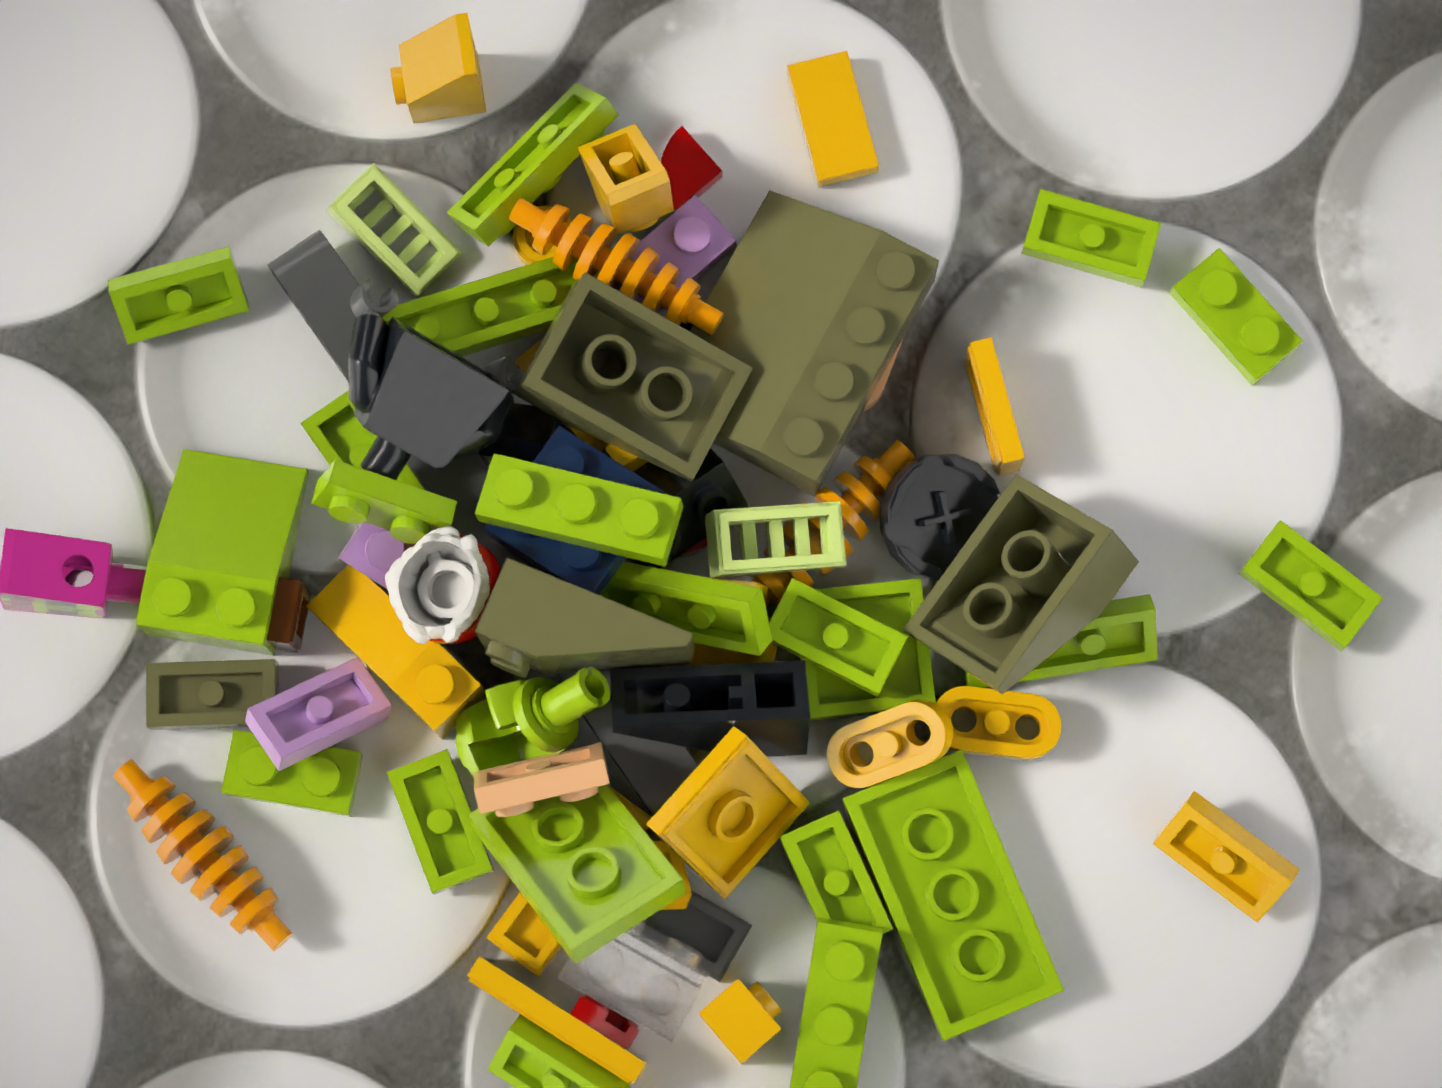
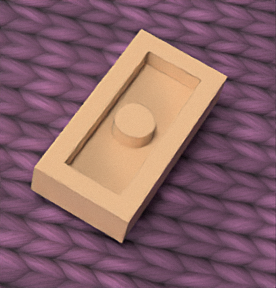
[474,742,610,817]

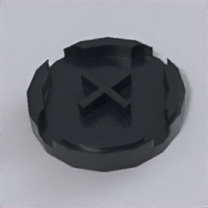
[880,454,1000,581]

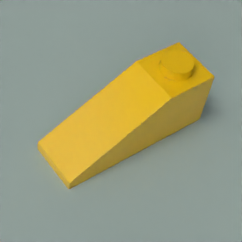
[306,565,486,740]

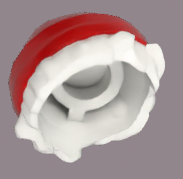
[385,526,501,644]

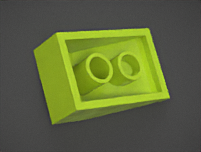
[136,449,309,656]

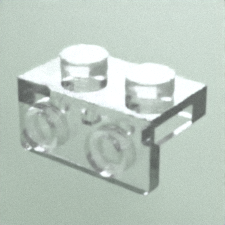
[558,921,711,1042]

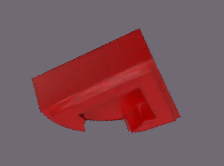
[661,126,723,213]
[570,994,640,1050]

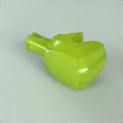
[455,667,610,777]

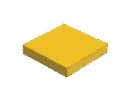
[646,726,810,899]

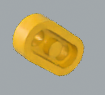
[937,686,1062,761]
[827,699,953,788]

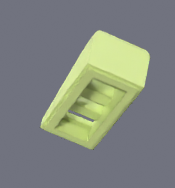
[326,163,462,297]
[705,501,846,578]

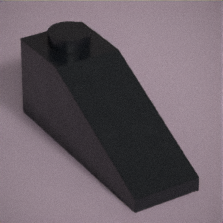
[610,660,810,757]

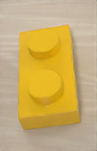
[1153,791,1300,923]

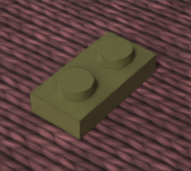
[146,659,279,730]

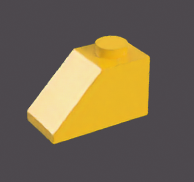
[390,12,487,123]
[577,124,674,235]

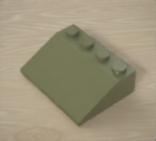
[689,190,939,497]

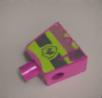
[0,528,147,618]

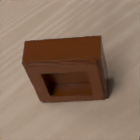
[267,577,311,653]

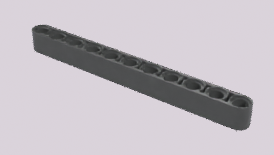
[267,230,698,816]

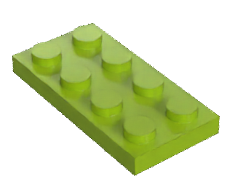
[842,749,1065,1042]

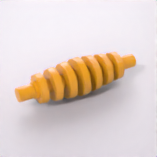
[509,198,724,335]
[750,440,915,607]
[113,759,293,951]

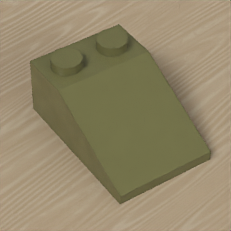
[513,272,753,481]
[903,474,1139,694]
[475,558,695,678]

